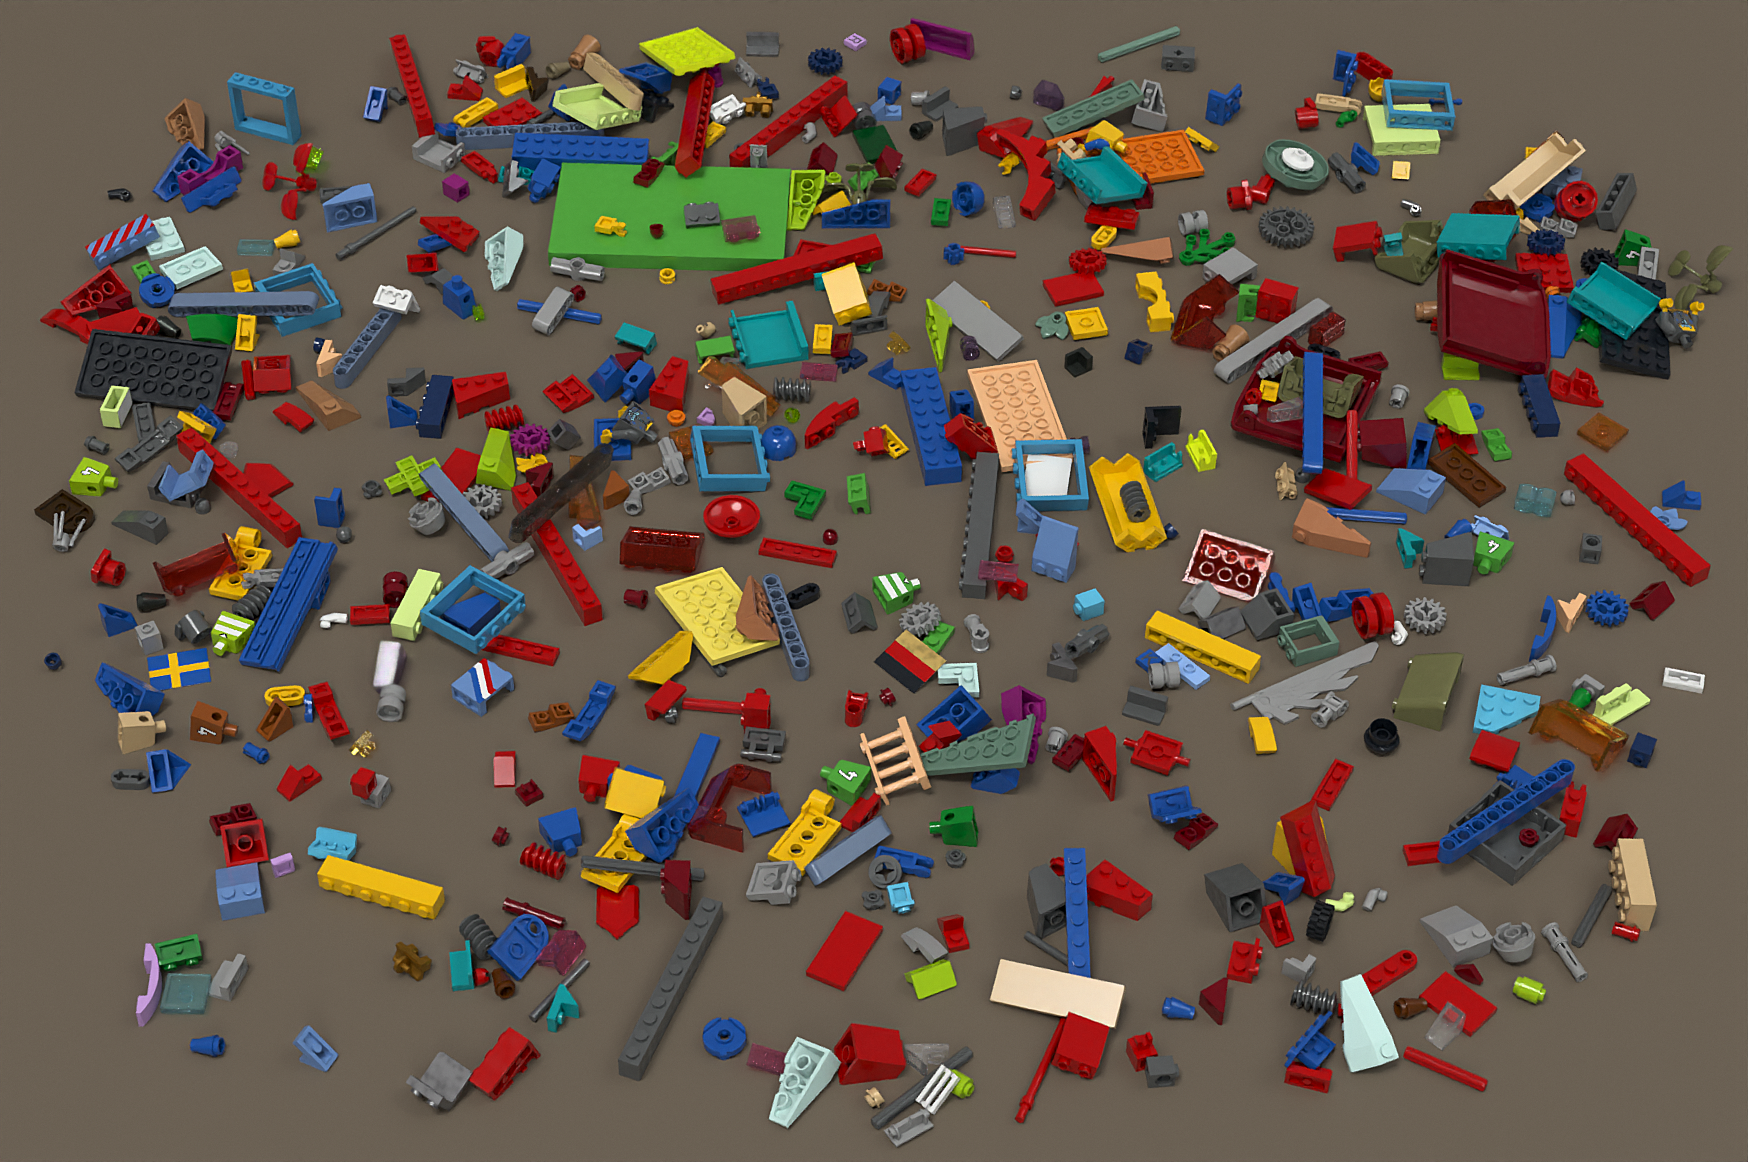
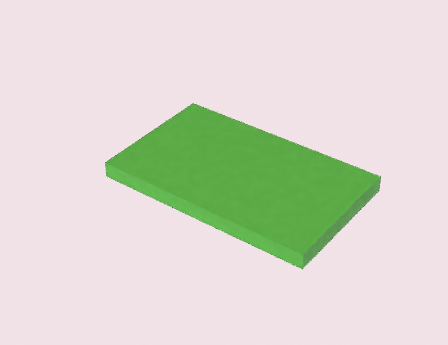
[548,163,791,271]

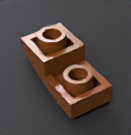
[867,279,907,302]
[528,702,574,732]

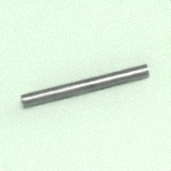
[529,959,590,1022]

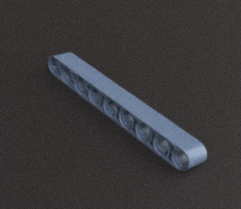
[455,122,605,150]
[168,291,319,317]

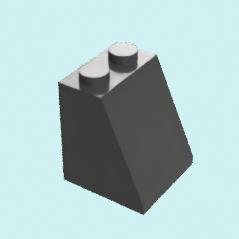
[942,107,987,156]
[1419,532,1474,586]
[1027,863,1066,939]
[1204,863,1266,932]

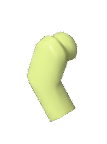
[1326,892,1355,912]

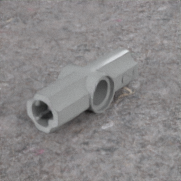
[550,257,605,281]
[658,437,688,486]
[479,542,534,579]

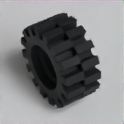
[1306,900,1335,942]

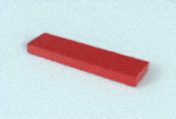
[758,537,837,568]
[481,635,560,667]

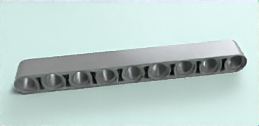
[1214,298,1333,383]

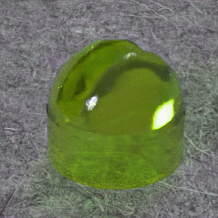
[784,408,800,423]

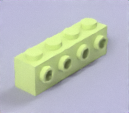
[391,569,444,641]

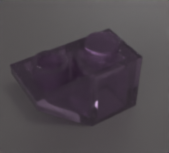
[1033,80,1065,111]

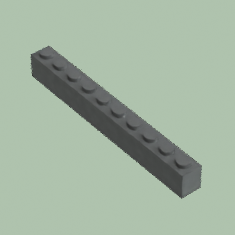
[959,452,999,599]
[618,897,723,1081]

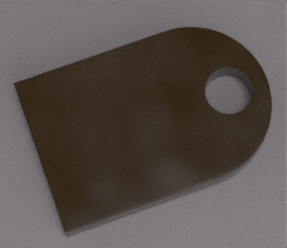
[34,489,94,534]

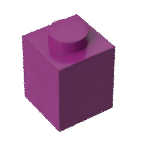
[442,173,470,203]

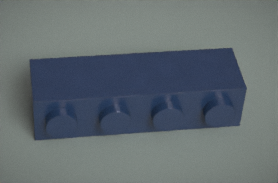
[1518,374,1561,438]
[416,375,454,439]

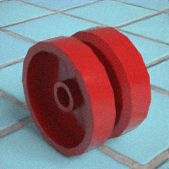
[890,23,926,64]
[1554,181,1598,222]
[1352,592,1394,639]

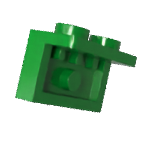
[1574,315,1599,348]
[155,934,203,971]

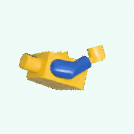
[1075,120,1128,153]

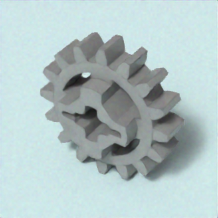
[1257,350,1294,379]
[463,484,502,519]
[1403,597,1447,634]
[899,602,942,637]

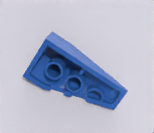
[822,199,890,228]
[1547,295,1582,359]
[625,787,699,863]

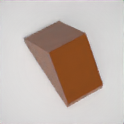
[603,470,630,510]
[256,697,293,741]

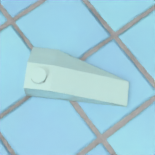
[485,226,523,291]
[1340,974,1399,1072]
[769,1037,841,1128]

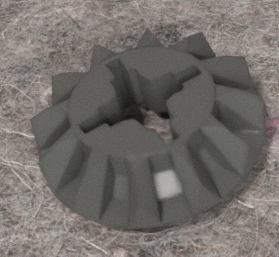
[868,855,902,888]

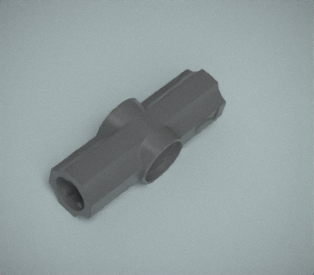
[1328,152,1366,193]
[1064,624,1110,659]

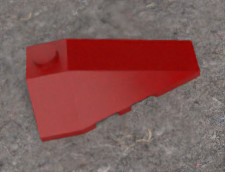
[977,117,1033,158]
[60,265,131,316]

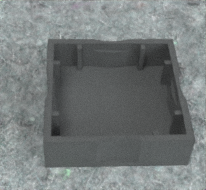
[1448,780,1566,886]

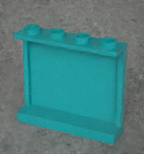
[1057,146,1147,204]
[1437,213,1520,260]
[1567,261,1661,340]
[728,301,808,369]

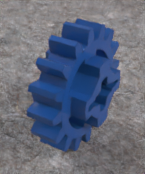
[1585,590,1629,627]

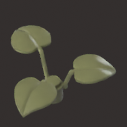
[821,163,897,205]
[1668,245,1733,310]

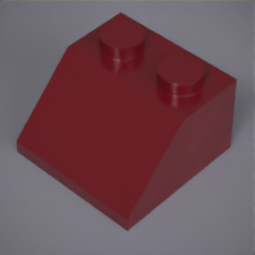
[660,860,692,920]

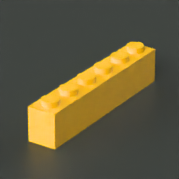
[1145,610,1261,684]
[317,855,445,920]

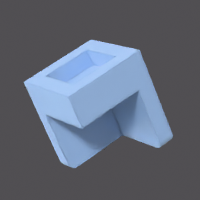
[572,524,603,551]

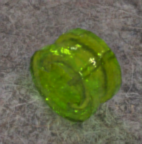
[472,304,484,321]

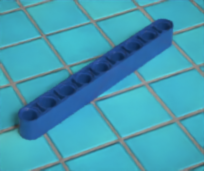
[1302,352,1323,474]
[1437,759,1575,864]

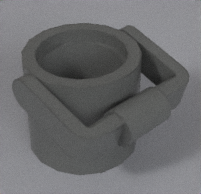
[174,610,212,644]

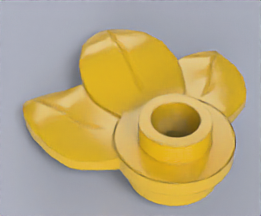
[516,452,548,473]

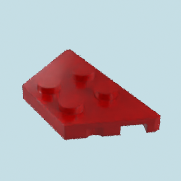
[420,216,480,252]

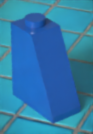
[1407,422,1436,470]
[440,593,501,637]

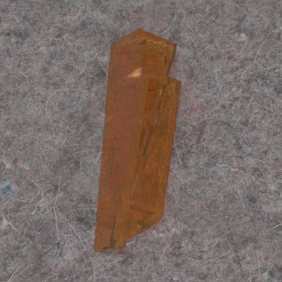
[698,356,780,416]
[567,455,602,530]

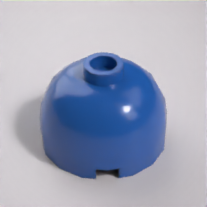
[952,181,985,216]
[761,425,796,461]

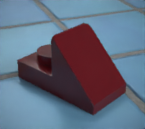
[96,291,134,319]
[525,462,554,501]

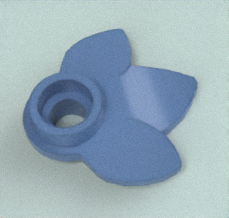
[1650,506,1688,530]

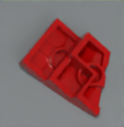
[1548,367,1604,407]

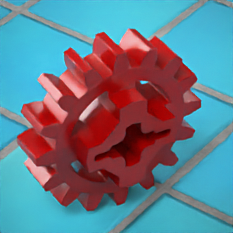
[1069,248,1107,274]

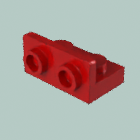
[1226,938,1263,984]

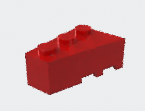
[944,413,998,460]

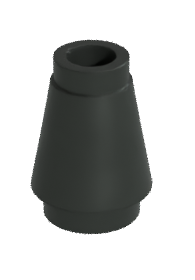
[909,120,933,139]
[157,316,182,338]
[136,592,166,611]

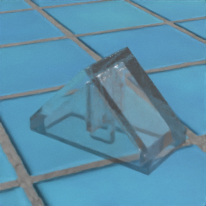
[1424,1002,1466,1050]

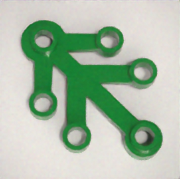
[1179,229,1236,266]

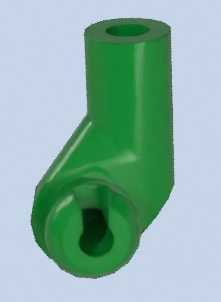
[1336,110,1357,128]

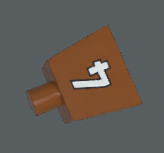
[190,701,239,744]

